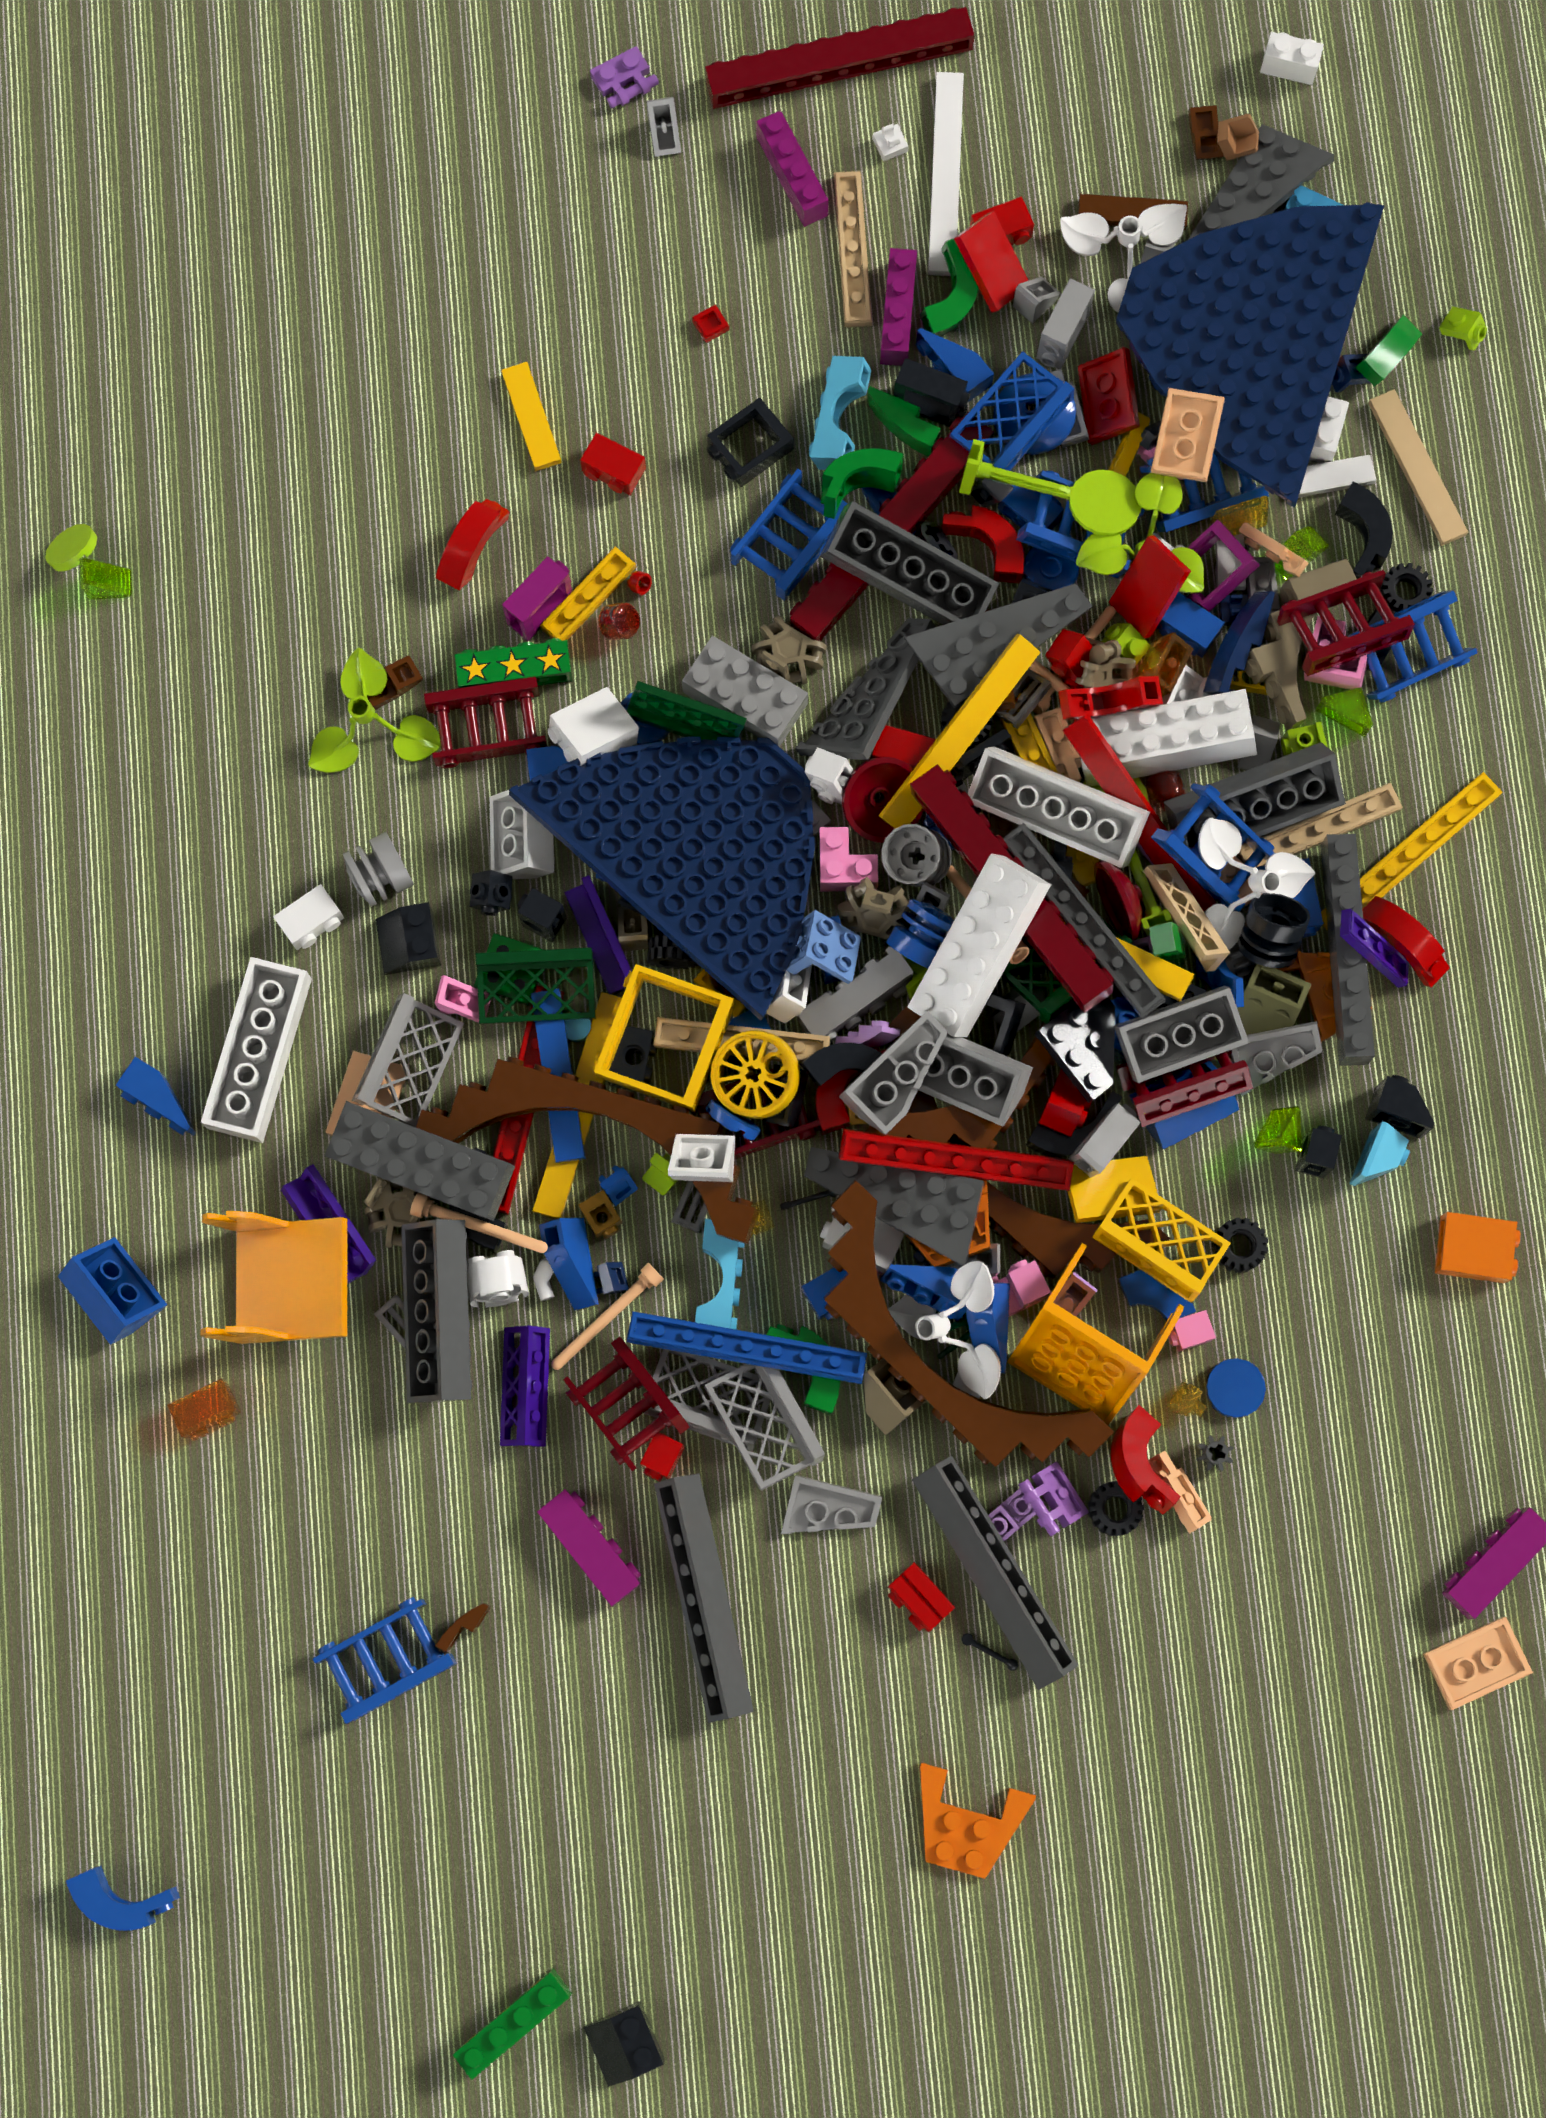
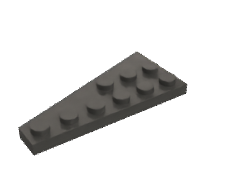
[795,618,935,760]

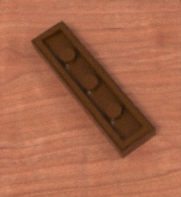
[1078,194,1188,230]

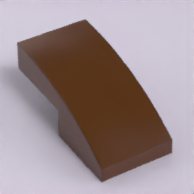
[1188,105,1224,160]
[367,655,423,710]
[435,1603,491,1652]

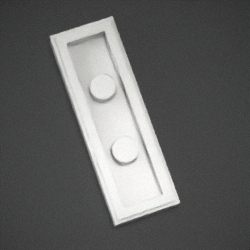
[1298,455,1376,498]

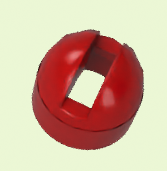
[627,571,652,595]

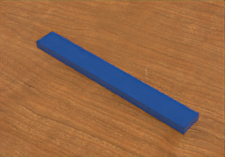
[627,1311,867,1384]

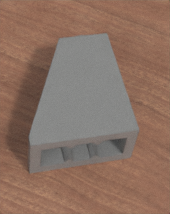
[1068,1103,1141,1178]

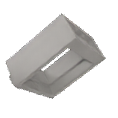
[1036,278,1095,369]

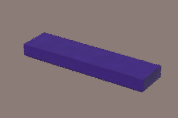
[1340,908,1409,988]

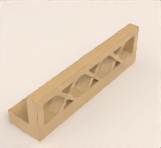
[1143,863,1230,972]

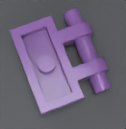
[590,46,659,109]
[1018,1461,1089,1537]

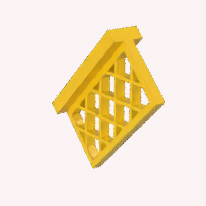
[1092,1177,1231,1303]

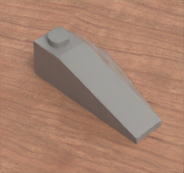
[839,1011,948,1135]

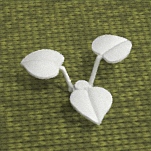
[1060,204,1187,312]
[1198,818,1315,950]
[888,1261,1001,1399]

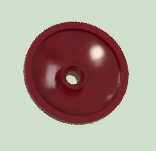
[842,757,923,843]
[1094,860,1143,941]

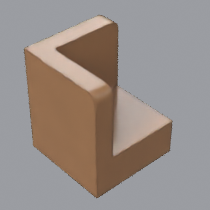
[1217,114,1259,161]

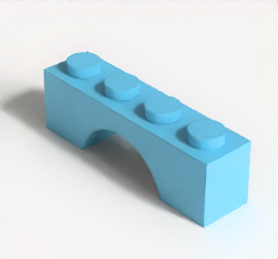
[809,356,872,470]
[695,1219,745,1330]

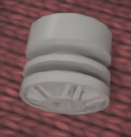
[881,824,952,887]
[343,832,414,907]

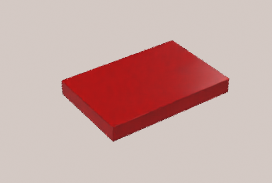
[954,211,1029,313]
[1077,347,1140,445]
[1108,535,1191,638]

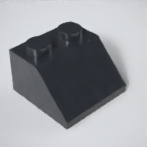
[375,902,441,975]
[1365,1075,1435,1139]
[584,2001,665,2087]

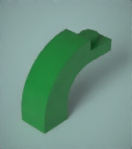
[920,238,979,336]
[821,448,904,519]
[767,1324,840,1416]

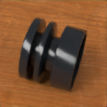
[1237,893,1311,968]

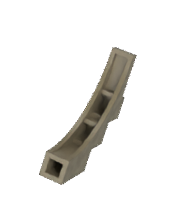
[1245,558,1357,730]

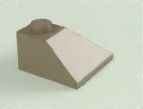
[864,1359,927,1436]

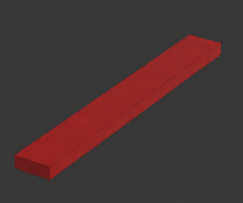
[1062,713,1216,911]
[493,985,565,1215]
[839,1129,1075,1191]

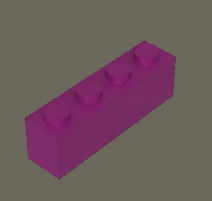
[756,110,829,227]
[880,248,917,366]
[537,1489,641,1607]
[1442,1507,1546,1619]

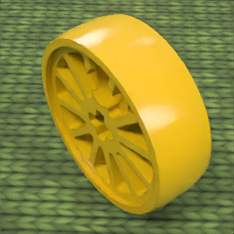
[711,1030,800,1119]

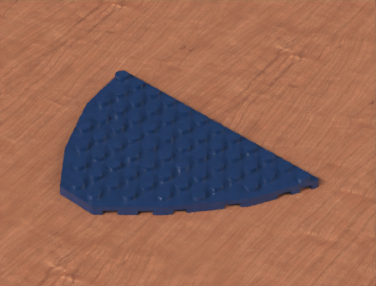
[1116,202,1384,507]
[509,737,815,1020]

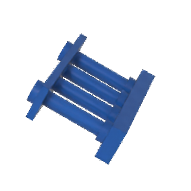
[1139,453,1269,532]
[730,469,848,601]
[1016,470,1144,579]
[1348,590,1478,703]
[1151,783,1275,912]
[313,1597,457,1724]

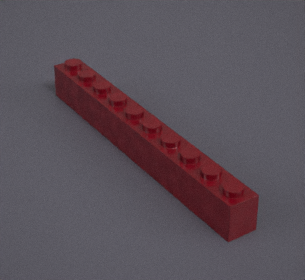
[705,7,975,109]
[790,411,994,642]
[910,764,1114,1013]

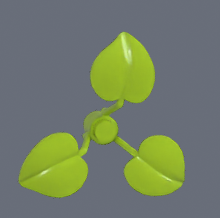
[1076,473,1204,593]
[308,647,441,773]

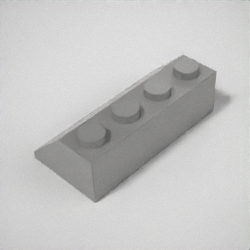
[919,1033,1033,1126]

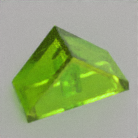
[1274,526,1329,581]
[80,557,132,600]
[1315,687,1373,738]
[1253,1106,1302,1154]

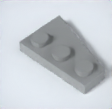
[1232,1021,1323,1096]
[781,1475,882,1534]

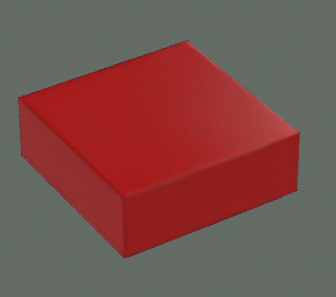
[692,304,730,343]

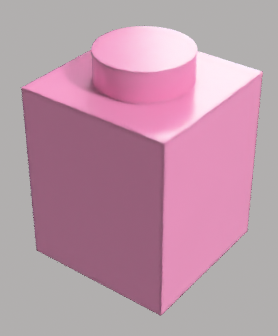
[1168,1310,1216,1352]

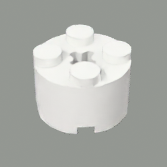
[467,1250,529,1308]

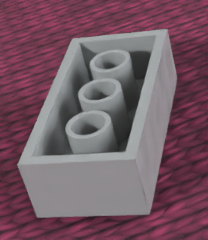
[682,635,808,747]
[1113,986,1249,1083]

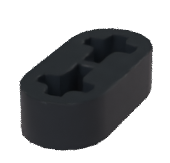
[915,521,958,559]

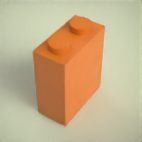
[1435,1212,1521,1283]

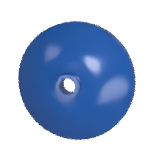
[993,372,1076,455]

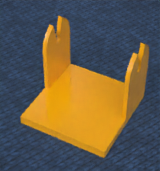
[200,1211,347,1344]
[1007,1243,1184,1425]

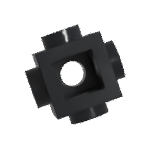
[469,870,513,916]

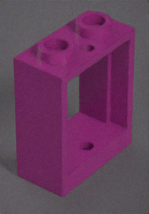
[1187,520,1260,612]
[502,556,572,642]

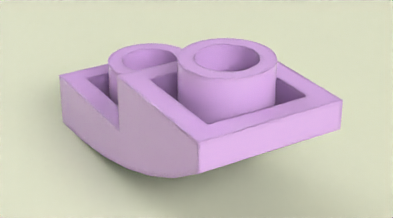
[835,1020,900,1048]
[988,1488,1036,1541]

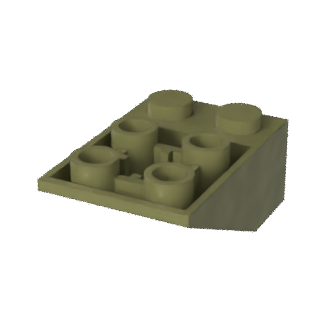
[1237,964,1311,1035]

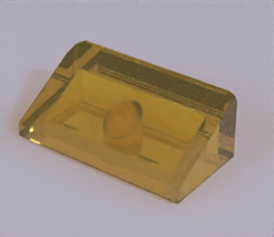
[1209,495,1269,541]

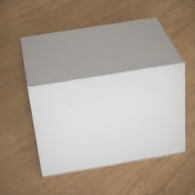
[668,1134,735,1182]

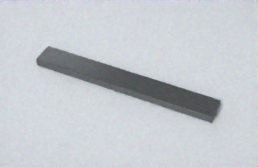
[1003,823,1165,1018]

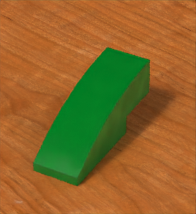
[1355,314,1422,387]
[867,386,941,457]
[1149,922,1186,967]

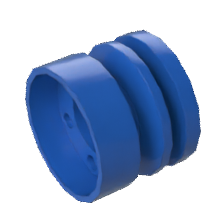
[886,899,954,969]

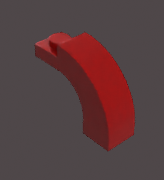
[435,499,510,591]
[942,506,1024,584]
[1058,676,1163,721]
[1362,896,1450,988]
[815,1048,887,1136]
[1111,1405,1181,1515]

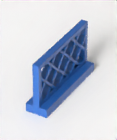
[950,351,1075,471]

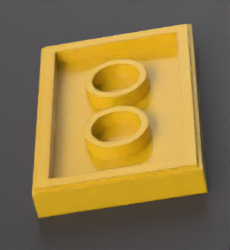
[1067,1156,1162,1223]

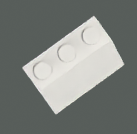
[489,786,554,879]

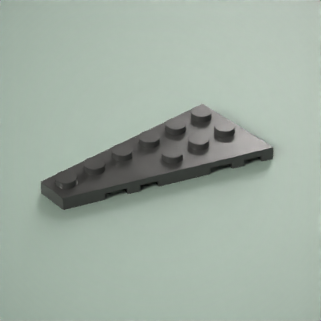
[1188,124,1334,240]
[904,583,1093,708]
[804,1147,984,1267]

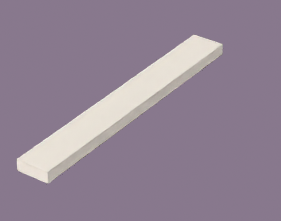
[928,72,964,276]

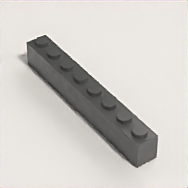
[1321,834,1375,1066]
[912,1455,1079,1690]
[654,1473,754,1723]

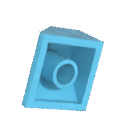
[1349,1121,1410,1186]

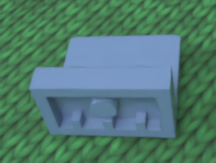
[786,910,861,984]

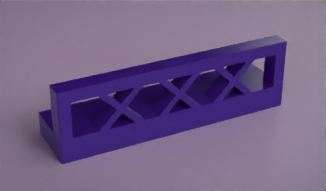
[564,875,632,995]
[281,1164,376,1284]
[500,1325,550,1447]

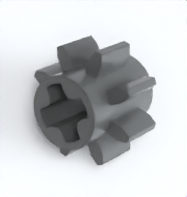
[1224,943,1255,978]
[1196,1435,1234,1472]

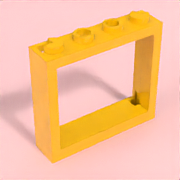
[592,964,736,1112]

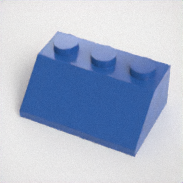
[1129,1061,1240,1150]
[58,1237,167,1345]

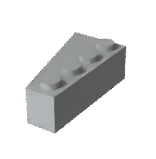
[796,947,913,1043]

